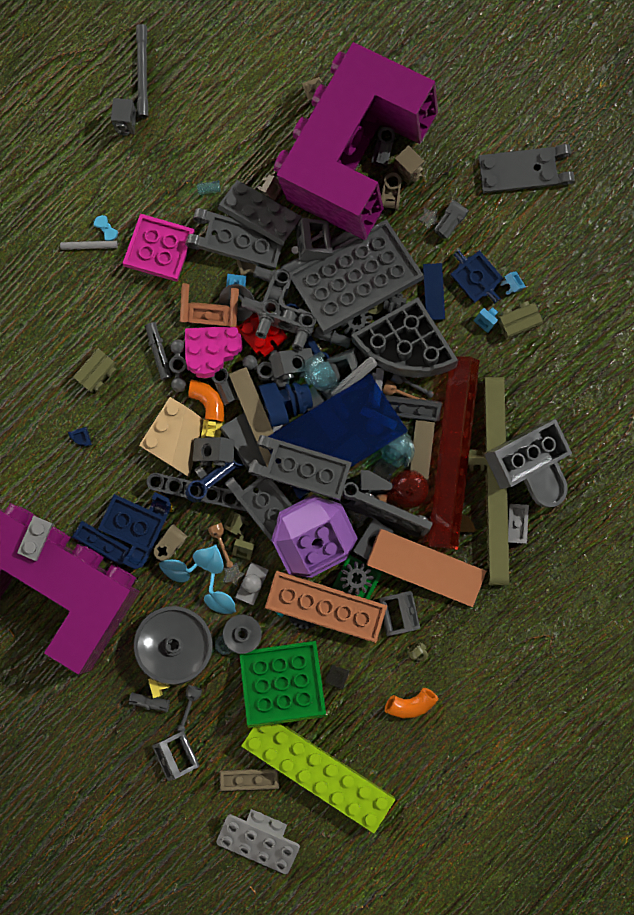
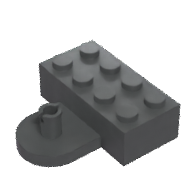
[484,419,572,508]

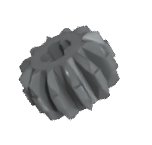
[341,310,372,337]
[340,562,373,595]

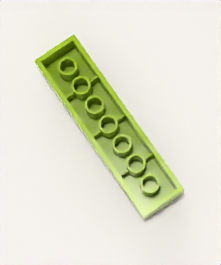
[241,723,395,833]

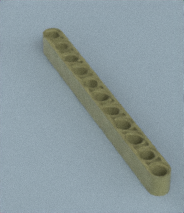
[483,377,509,585]

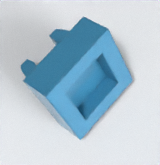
[500,271,526,294]
[226,274,247,287]
[474,307,498,333]

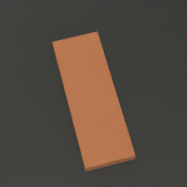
[366,529,487,607]
[265,571,387,643]

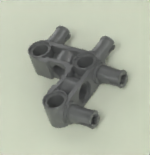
[241,266,316,351]

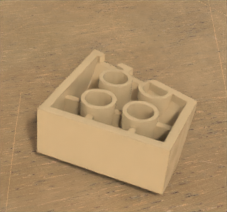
[139,397,204,478]

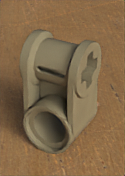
[381,173,401,211]
[154,524,188,561]

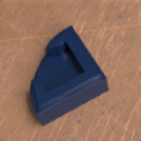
[68,427,92,446]

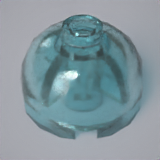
[303,351,339,391]
[376,431,415,468]

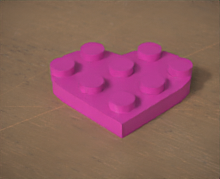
[185,327,243,378]

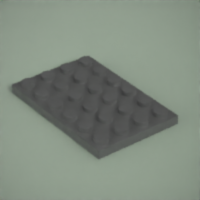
[290,219,424,334]

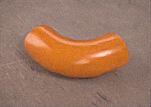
[188,379,224,422]
[385,688,438,719]

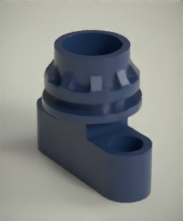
[258,382,313,427]

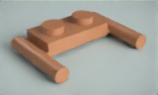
[180,283,239,327]

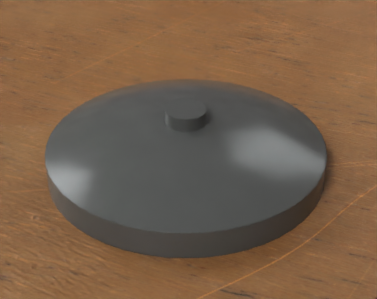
[134,606,212,685]

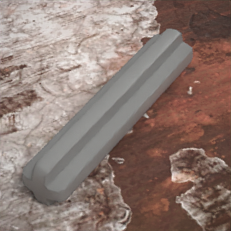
[331,357,377,399]

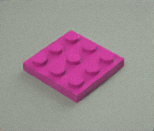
[123,214,195,282]

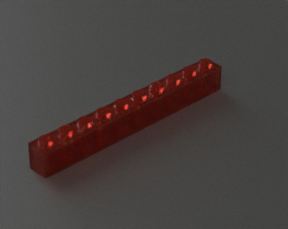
[428,356,480,550]

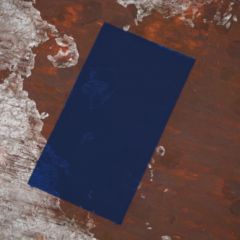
[268,374,408,499]

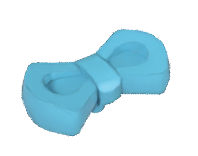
[94,215,118,241]

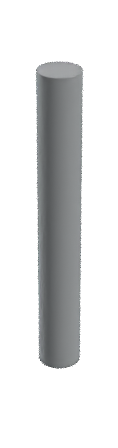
[60,241,118,250]

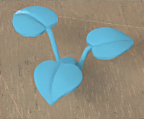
[159,545,236,614]

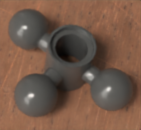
[169,339,188,392]
[242,350,289,390]

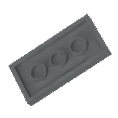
[218,180,302,246]

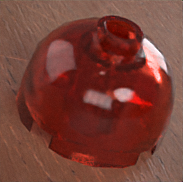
[391,470,429,508]

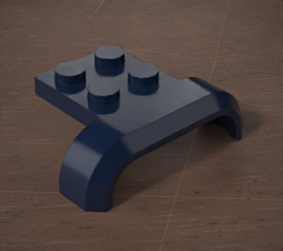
[98,492,171,569]

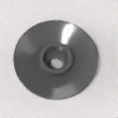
[219,284,254,321]
[223,615,262,654]

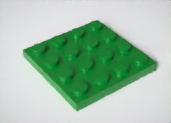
[239,641,327,728]

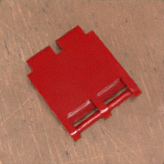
[236,310,288,357]

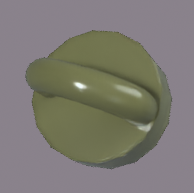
[407,641,428,661]

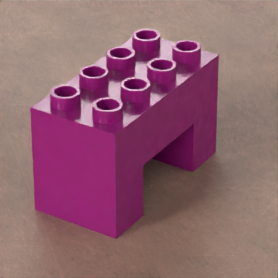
[274,42,438,241]
[0,503,140,675]

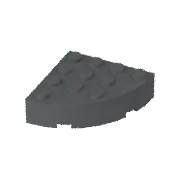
[352,297,458,378]

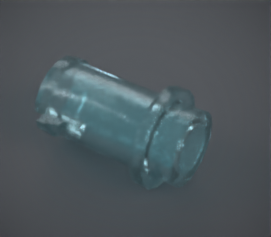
[197,180,221,196]

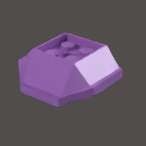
[271,494,358,578]

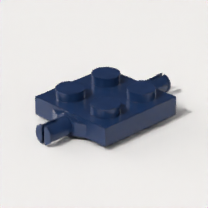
[450,250,504,304]

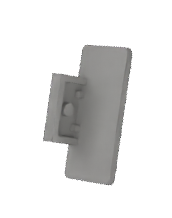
[216,809,300,874]

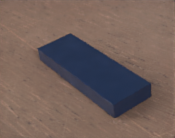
[423,263,445,321]
[72,521,131,566]

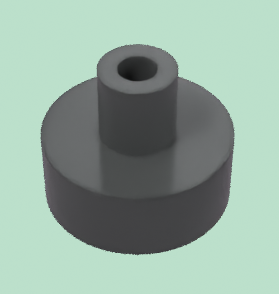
[194,466,214,480]

